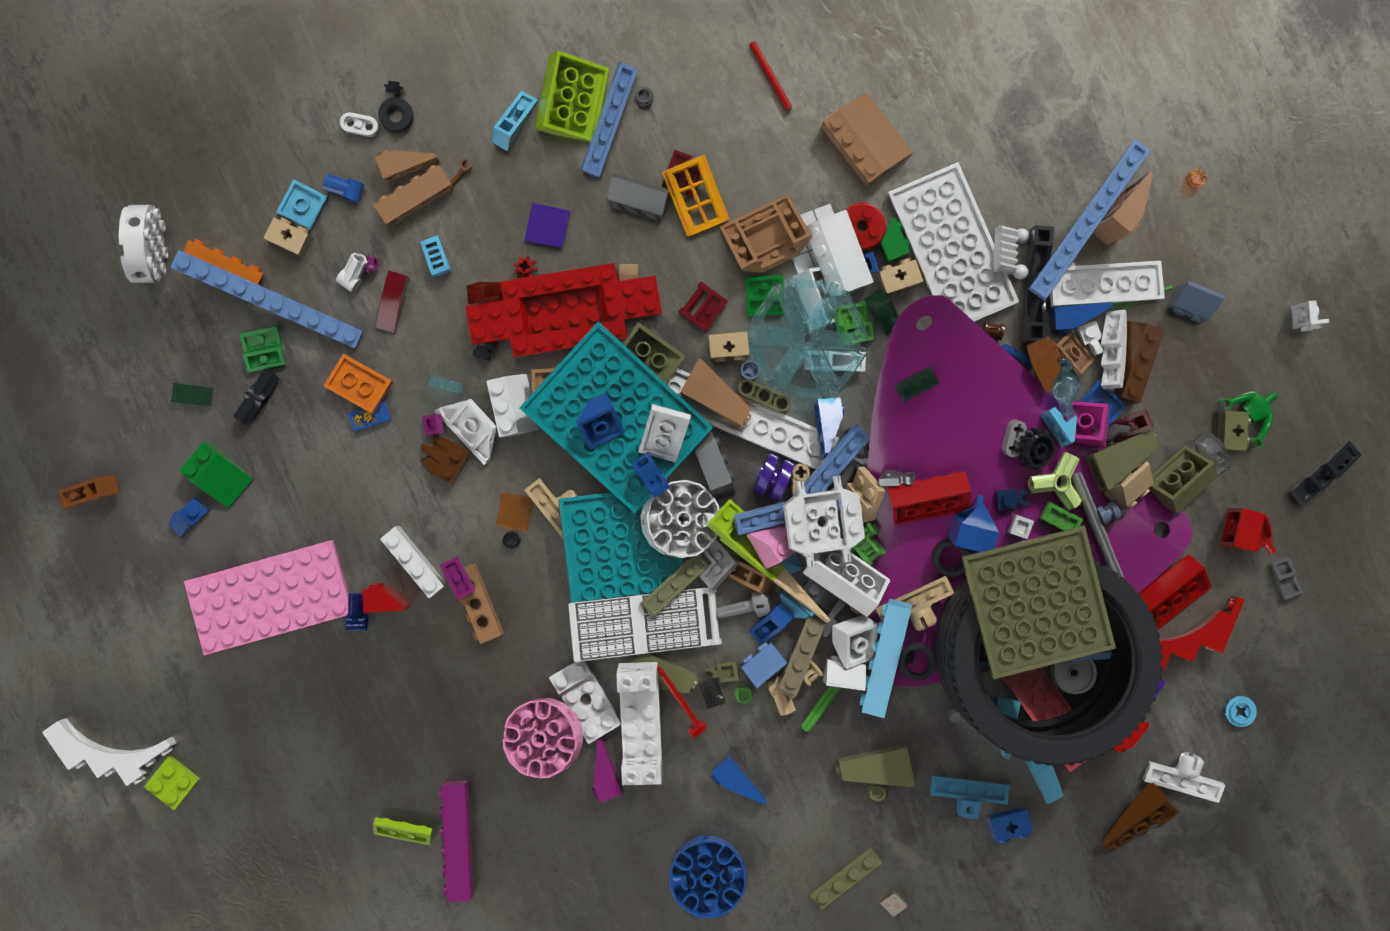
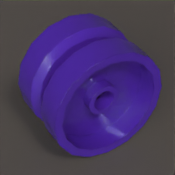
[753,453,795,502]

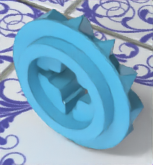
[1225,696,1257,727]

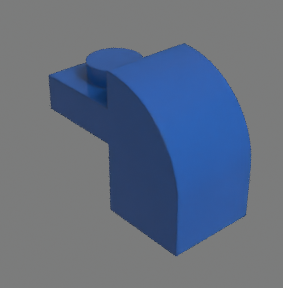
[631,452,670,498]

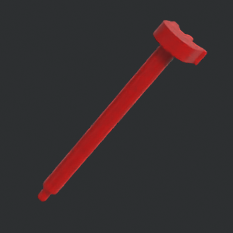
[657,665,707,739]

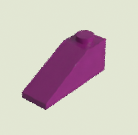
[592,737,623,803]

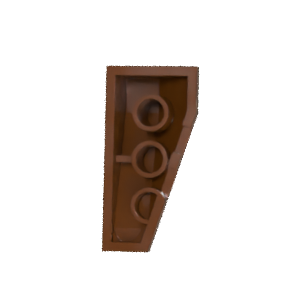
[1102,783,1180,851]

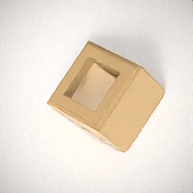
[619,264,639,281]

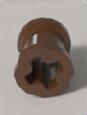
[982,321,1005,341]

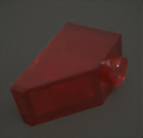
[466,281,503,305]

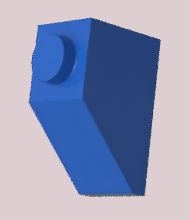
[749,602,794,644]

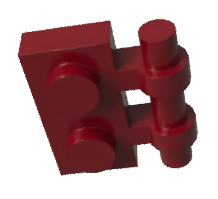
[662,150,701,198]

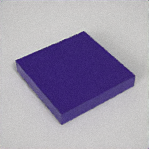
[525,203,570,249]

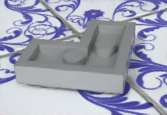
[700,537,739,591]

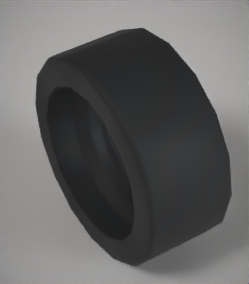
[931,539,970,577]
[898,643,936,681]

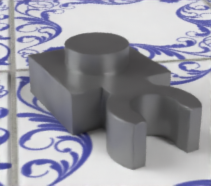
[879,470,916,486]

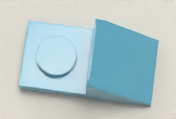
[1040,407,1077,447]

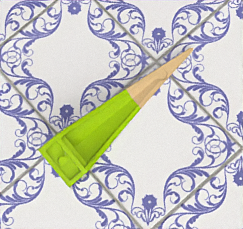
[707,499,830,623]

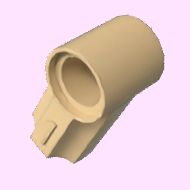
[766,676,796,716]

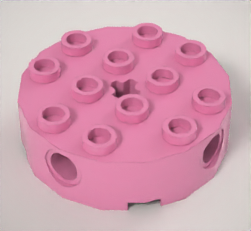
[503,698,583,778]

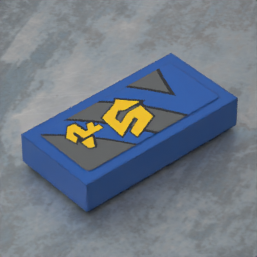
[348,401,391,432]

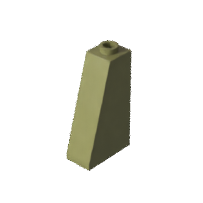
[1085,429,1159,492]
[626,653,698,694]
[835,745,915,787]

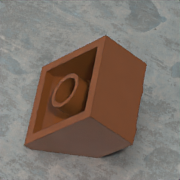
[1027,336,1062,394]

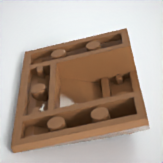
[720,194,812,273]

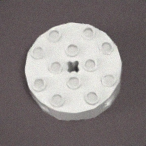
[119,205,168,283]
[640,480,720,558]

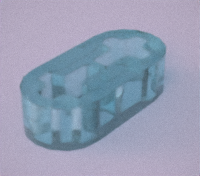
[427,376,464,394]

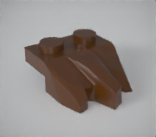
[420,434,471,485]

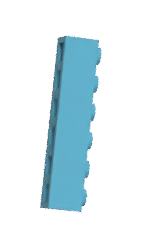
[859,599,912,718]

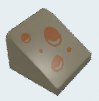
[879,889,908,917]

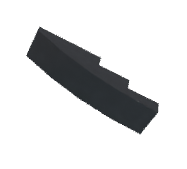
[1289,440,1361,506]

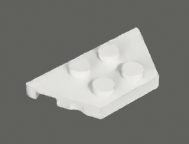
[434,399,497,465]

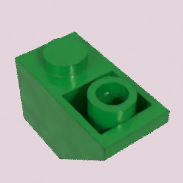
[879,217,911,264]

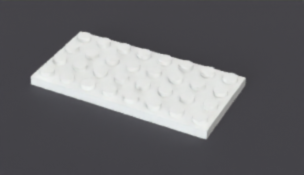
[887,162,1019,322]

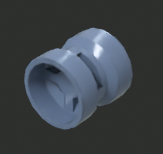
[740,361,760,381]
[1096,501,1122,526]

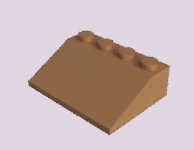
[821,92,913,187]
[1093,171,1153,246]

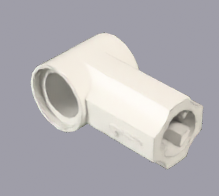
[336,252,368,293]

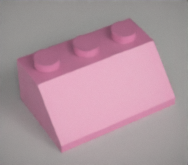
[747,523,795,569]

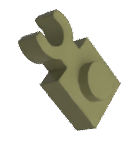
[705,660,740,683]

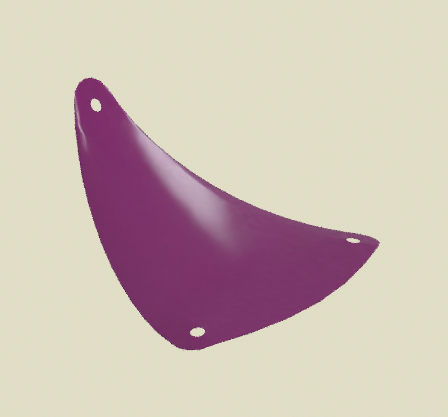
[865,295,1192,687]

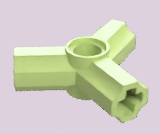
[1028,452,1082,510]

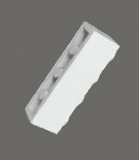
[380,526,448,599]

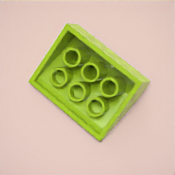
[534,50,610,142]

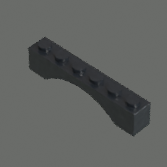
[1021,225,1054,344]

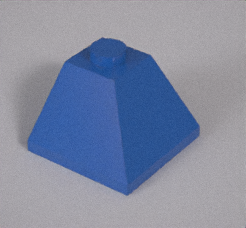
[576,392,625,449]

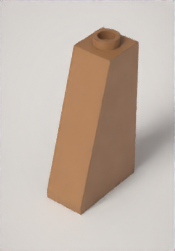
[680,359,752,428]

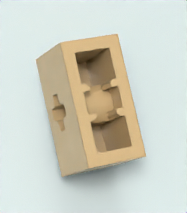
[264,217,313,257]
[877,258,923,296]
[709,332,749,363]

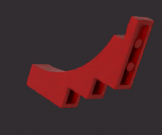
[1159,596,1245,671]

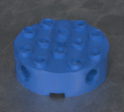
[669,835,746,918]

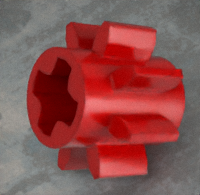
[513,255,538,278]

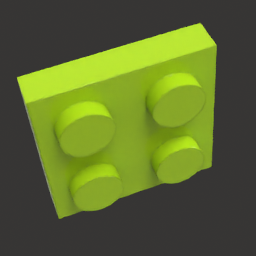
[144,755,200,810]

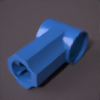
[323,173,365,203]

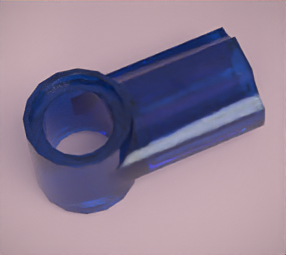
[345,593,368,631]

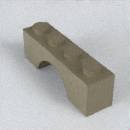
[775,617,825,698]

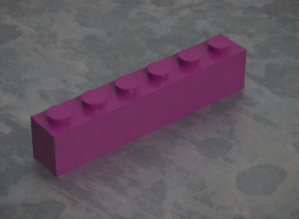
[439,780,473,902]

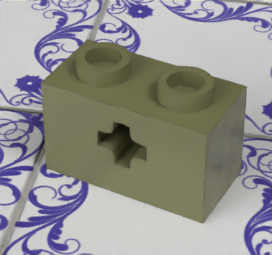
[1217,411,1251,451]

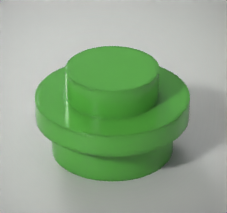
[734,685,753,704]

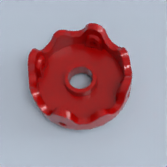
[845,202,886,251]

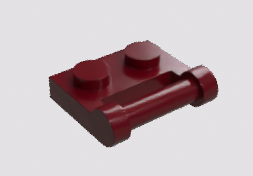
[678,281,728,332]

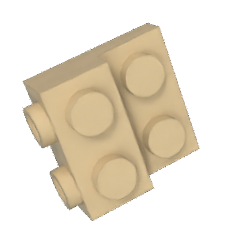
[845,466,885,522]

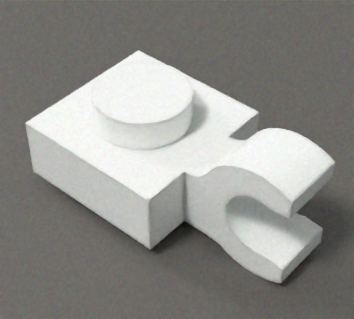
[1076,320,1104,356]

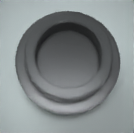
[635,87,654,106]

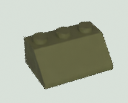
[1149,445,1218,514]

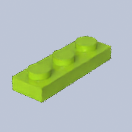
[373,817,432,845]

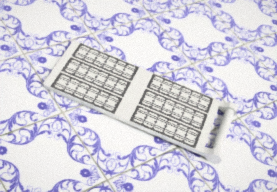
[568,587,722,662]

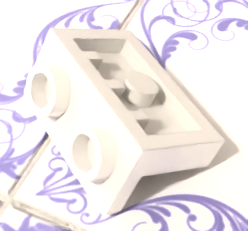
[1291,300,1329,332]

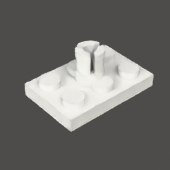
[638,404,691,462]

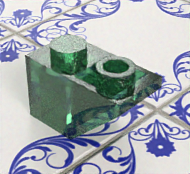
[864,289,899,336]

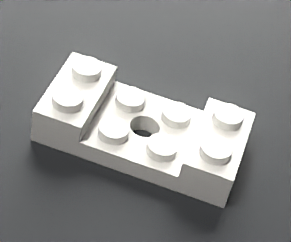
[549,661,621,744]

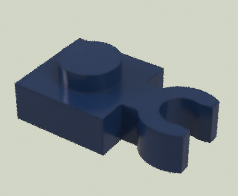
[995,488,1030,510]

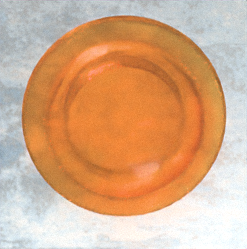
[1186,168,1206,188]

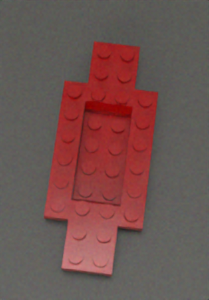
[466,263,662,358]

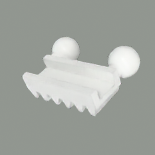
[993,225,1029,280]

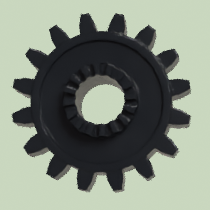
[1015,427,1055,470]

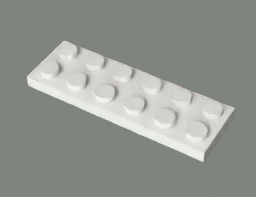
[1050,261,1165,307]

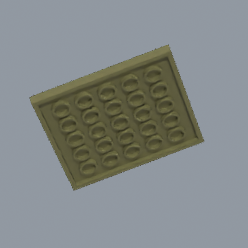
[962,526,1116,679]

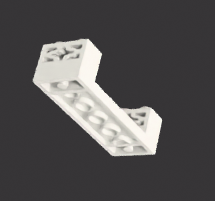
[616,662,663,785]

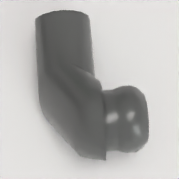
[1107,424,1131,443]

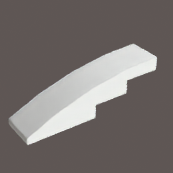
[1101,310,1127,389]

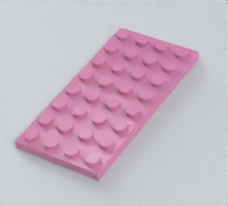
[184,540,353,655]

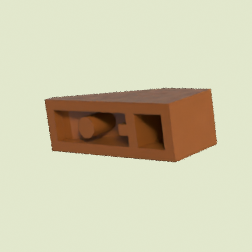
[58,475,119,509]

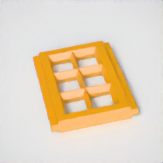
[662,154,730,237]

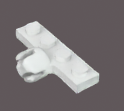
[1143,752,1225,803]

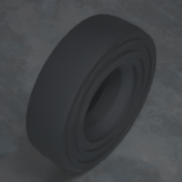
[378,97,414,133]

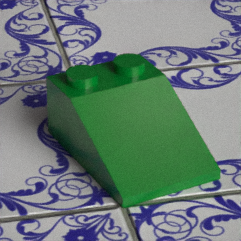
[178,441,254,508]

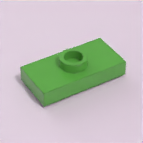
[1039,502,1083,531]

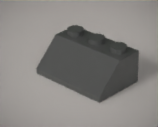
[607,173,669,220]

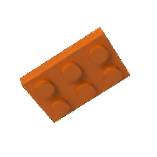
[324,353,393,415]

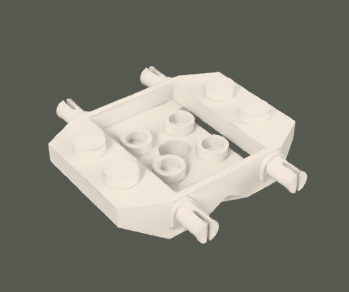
[783,476,865,568]

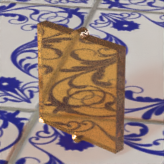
[496,492,533,531]

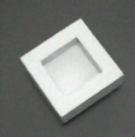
[1007,514,1034,539]

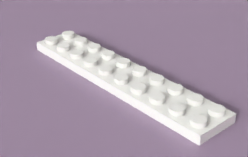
[666,368,838,470]

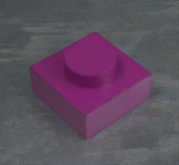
[422,414,444,435]

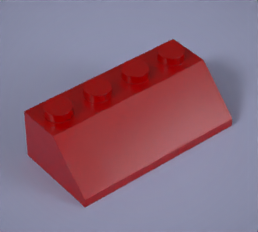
[888,471,971,526]
[1140,554,1212,630]

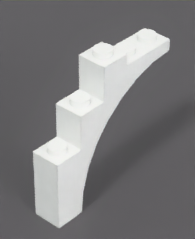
[42,718,177,786]

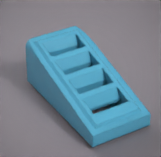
[420,235,452,278]

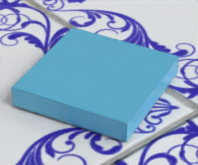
[276,179,329,231]

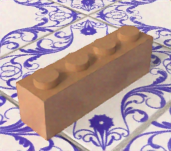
[374,165,454,228]

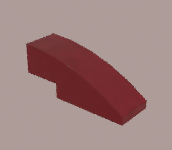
[376,270,410,333]

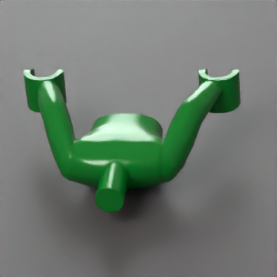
[1218,391,1278,449]

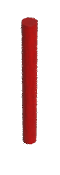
[749,41,793,111]

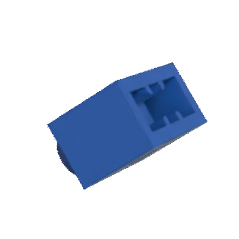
[986,806,1033,843]

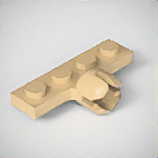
[525,478,577,539]
[875,576,954,631]

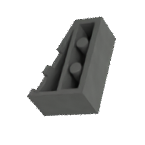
[694,431,736,501]

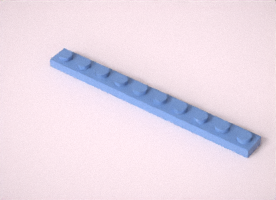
[1028,139,1151,300]
[170,250,363,348]

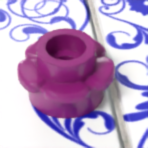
[364,255,378,274]

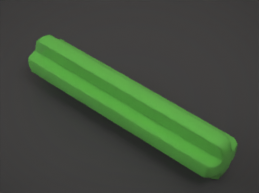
[801,686,841,733]

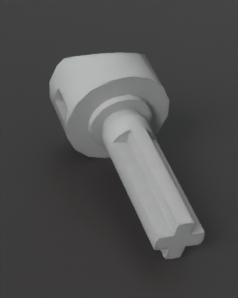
[716,591,771,619]

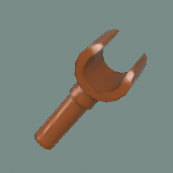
[450,159,472,184]

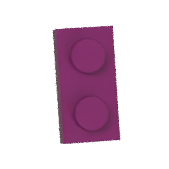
[440,556,476,600]

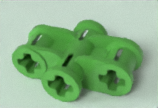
[839,521,886,566]

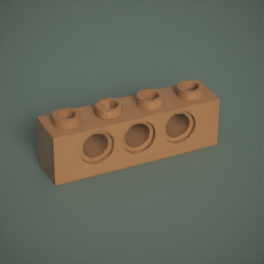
[459,563,504,644]

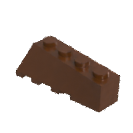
[1116,321,1165,404]

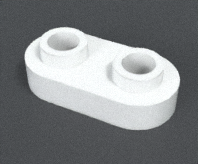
[340,112,379,137]

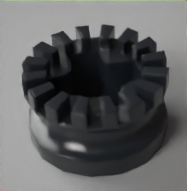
[502,531,521,548]

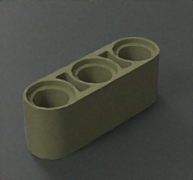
[738,379,791,413]

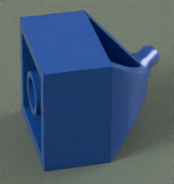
[947,495,999,552]

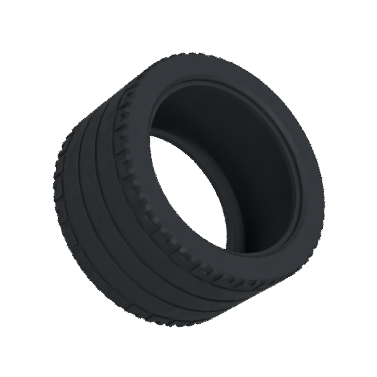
[934,561,1163,766]

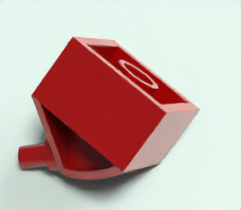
[1220,508,1276,555]

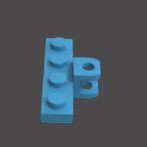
[930,776,1010,819]

